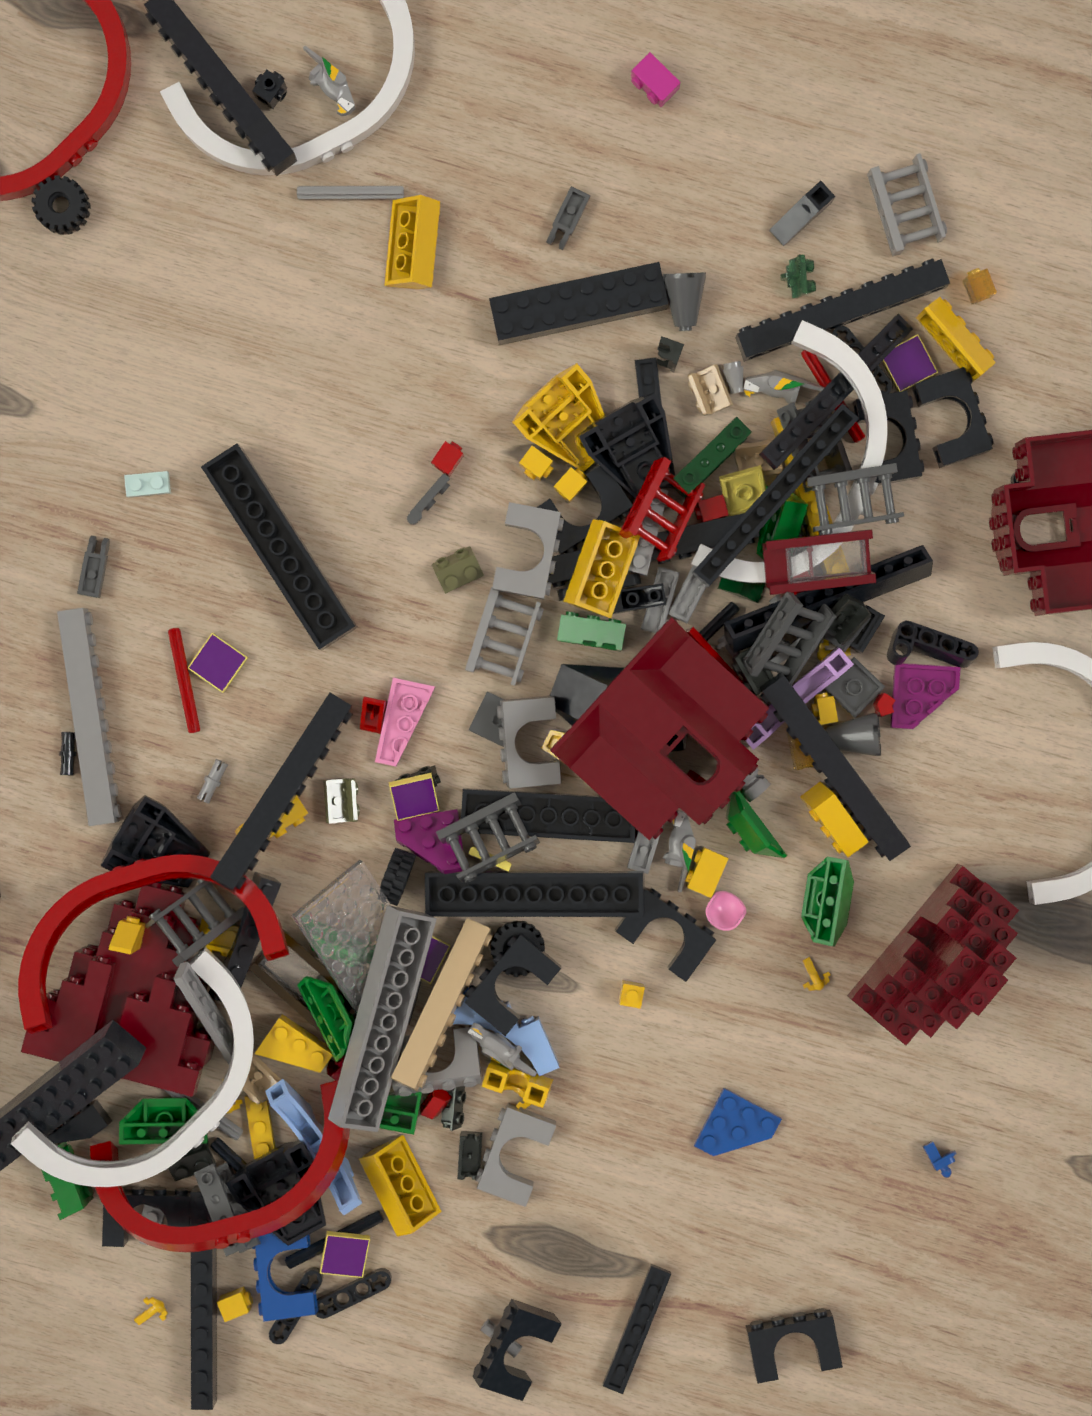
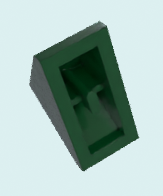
[717,577,765,603]

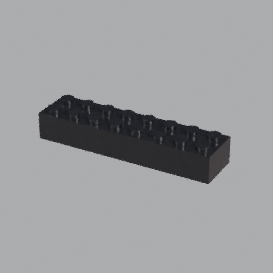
[489,262,668,346]
[461,788,635,843]

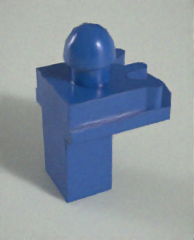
[922,1141,957,1178]

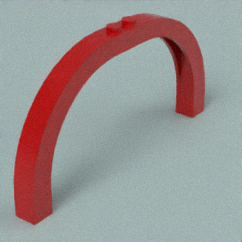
[0,0,131,201]
[18,855,290,1034]
[90,1081,350,1252]

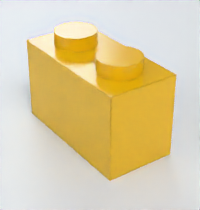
[685,847,729,898]

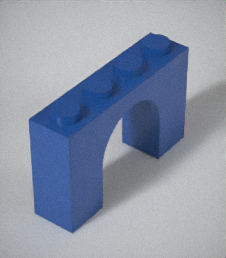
[252,1232,318,1322]

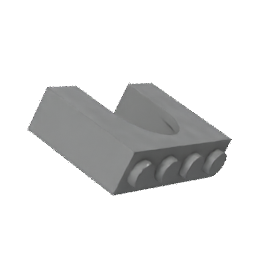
[492,502,564,600]
[497,696,561,789]
[392,1027,482,1096]
[475,1103,556,1207]

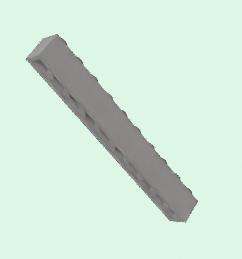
[57,608,121,826]

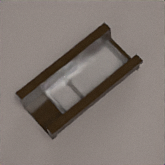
[249,929,361,1032]

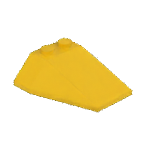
[512,363,605,472]

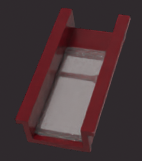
[762,529,876,595]

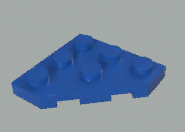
[694,1088,782,1156]

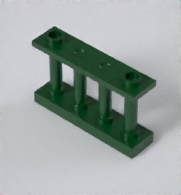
[671,417,752,499]

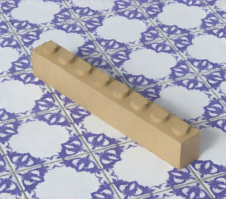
[391,918,493,1091]

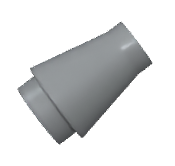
[722,361,743,394]

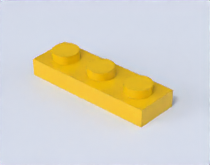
[244,1095,276,1160]

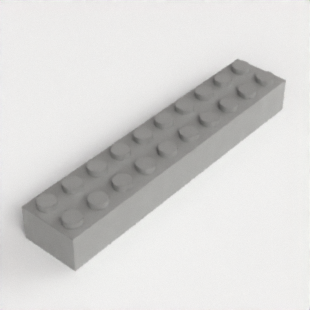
[328,905,437,1132]

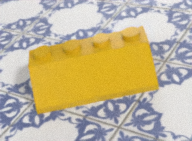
[384,195,440,289]
[916,297,996,382]
[563,519,640,618]
[359,1135,442,1237]

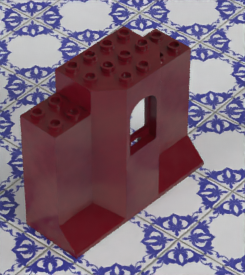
[989,430,1092,616]
[550,617,769,840]

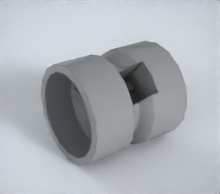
[742,768,771,802]

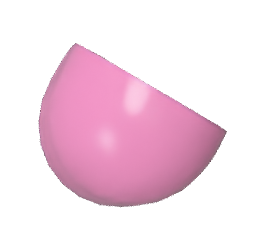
[706,891,746,931]

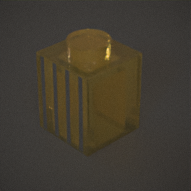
[963,268,997,305]

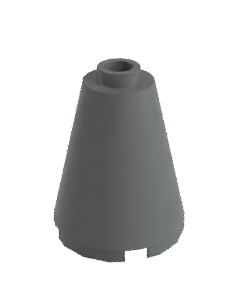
[663,272,706,331]
[826,713,881,756]

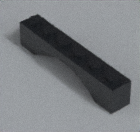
[208,872,281,1002]

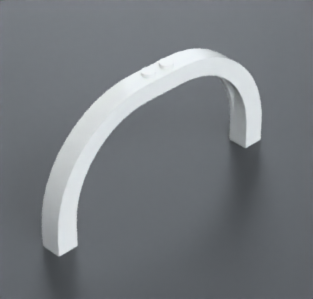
[160,0,415,175]
[691,320,887,583]
[992,642,1092,905]
[11,946,254,1187]

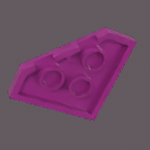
[890,663,961,729]
[394,809,464,874]

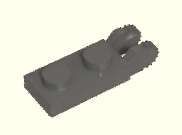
[546,186,591,250]
[407,474,450,525]
[77,535,110,598]

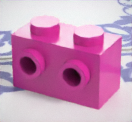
[631,52,681,107]

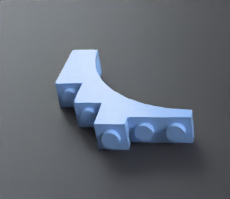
[453,985,559,1076]
[265,1079,362,1215]

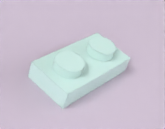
[124,471,171,498]

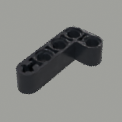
[887,620,979,668]

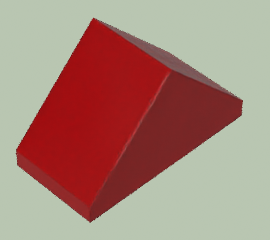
[360,696,388,734]

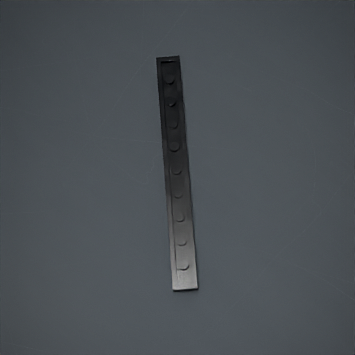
[759,313,913,470]

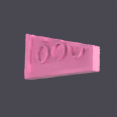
[375,678,435,767]

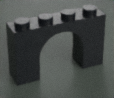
[911,367,994,469]
[853,390,924,486]
[537,466,633,555]
[615,887,716,982]
[465,933,561,1036]
[102,1187,191,1247]
[473,1299,562,1401]
[745,1308,843,1384]

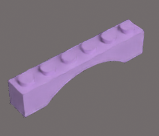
[745,647,854,750]

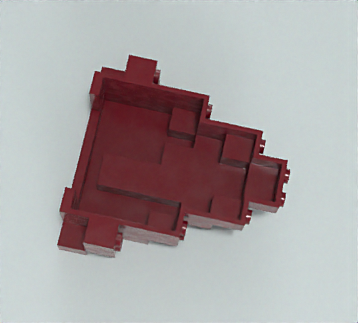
[847,864,1019,1046]
[21,882,215,1097]

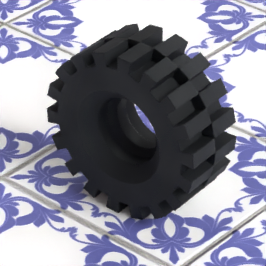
[31,175,91,235]
[377,848,416,906]
[491,920,545,977]

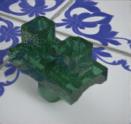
[780,254,816,298]

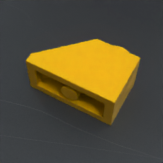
[109,916,146,954]

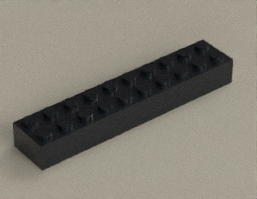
[201,443,358,651]
[425,871,645,917]
[0,1020,146,1171]

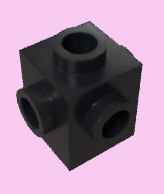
[252,69,287,109]

